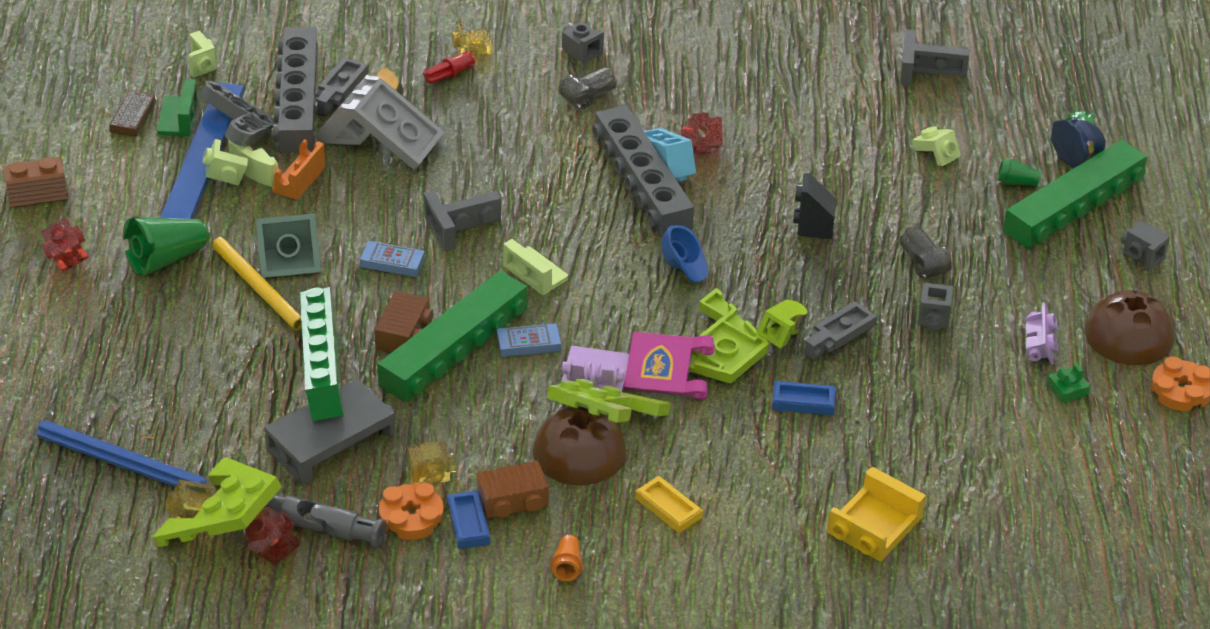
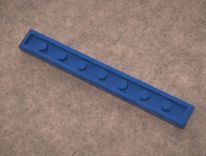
[160,82,244,219]

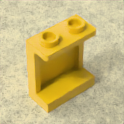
[827,466,926,562]

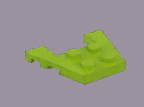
[689,288,769,384]
[547,379,671,423]
[152,457,282,547]

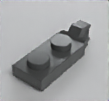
[316,57,369,116]
[803,301,878,359]

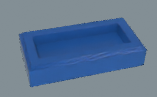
[772,381,836,415]
[447,491,490,549]

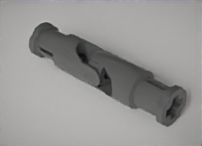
[257,495,386,548]

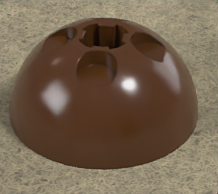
[1085,290,1175,365]
[533,406,626,485]

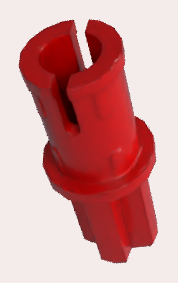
[423,51,475,84]

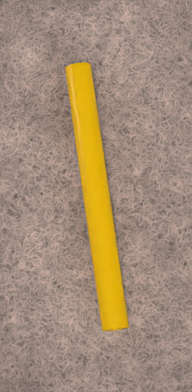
[212,237,302,331]

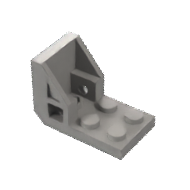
[315,76,444,170]

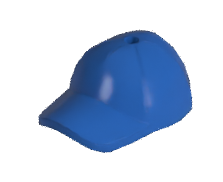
[661,225,709,284]

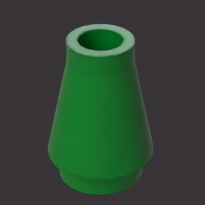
[997,158,1041,187]

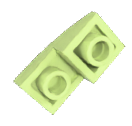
[228,140,279,187]

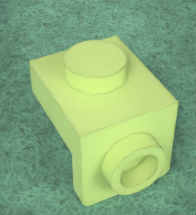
[188,31,217,78]
[912,127,961,166]
[202,139,248,186]

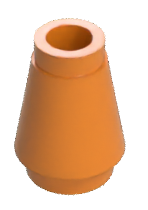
[550,535,583,582]

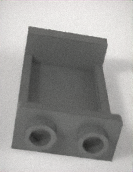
[264,379,396,485]

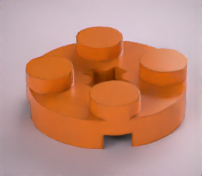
[1151,356,1210,411]
[379,482,444,540]

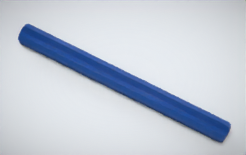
[36,421,207,495]

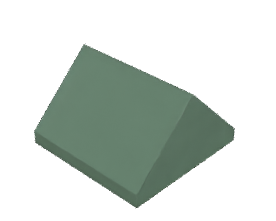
[255,213,321,278]

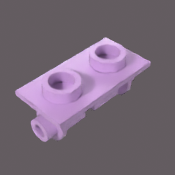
[1026,302,1058,365]

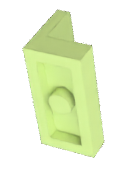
[503,239,568,295]

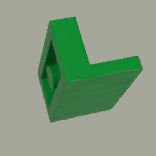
[157,79,198,136]

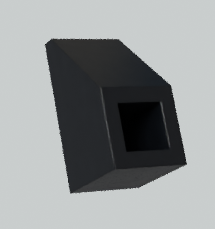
[793,173,836,239]

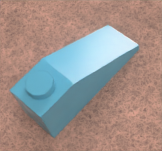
[644,127,696,182]

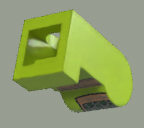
[756,300,807,349]

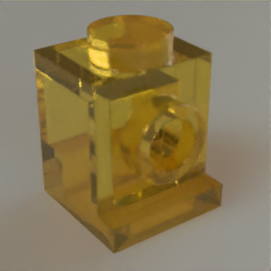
[408,441,456,484]

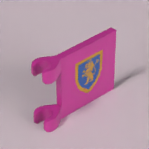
[624,332,715,400]

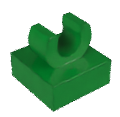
[1047,363,1090,403]

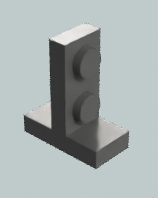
[900,30,970,85]
[424,191,501,251]

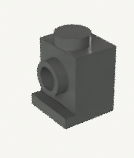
[562,21,604,64]
[1121,221,1170,272]
[918,283,953,331]

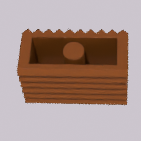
[3,157,68,207]
[375,290,433,353]
[477,460,549,518]

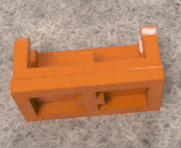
[272,139,325,200]

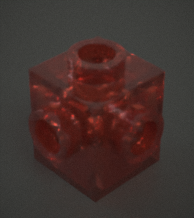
[681,113,723,154]
[40,218,89,272]
[244,506,300,565]

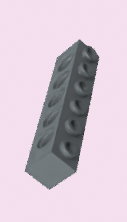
[273,27,318,152]
[592,105,694,237]

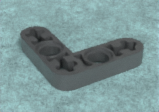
[200,81,275,147]

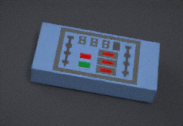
[360,241,425,277]
[497,323,561,357]

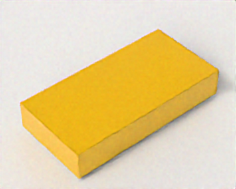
[635,476,703,533]

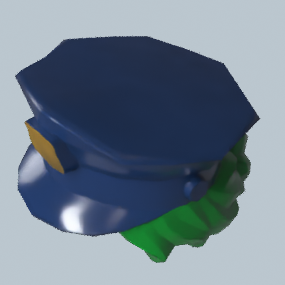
[1051,110,1106,169]

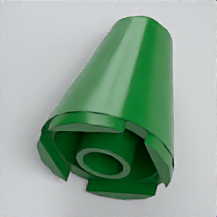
[123,217,209,275]

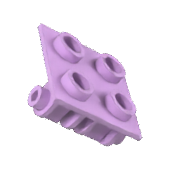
[561,346,629,392]

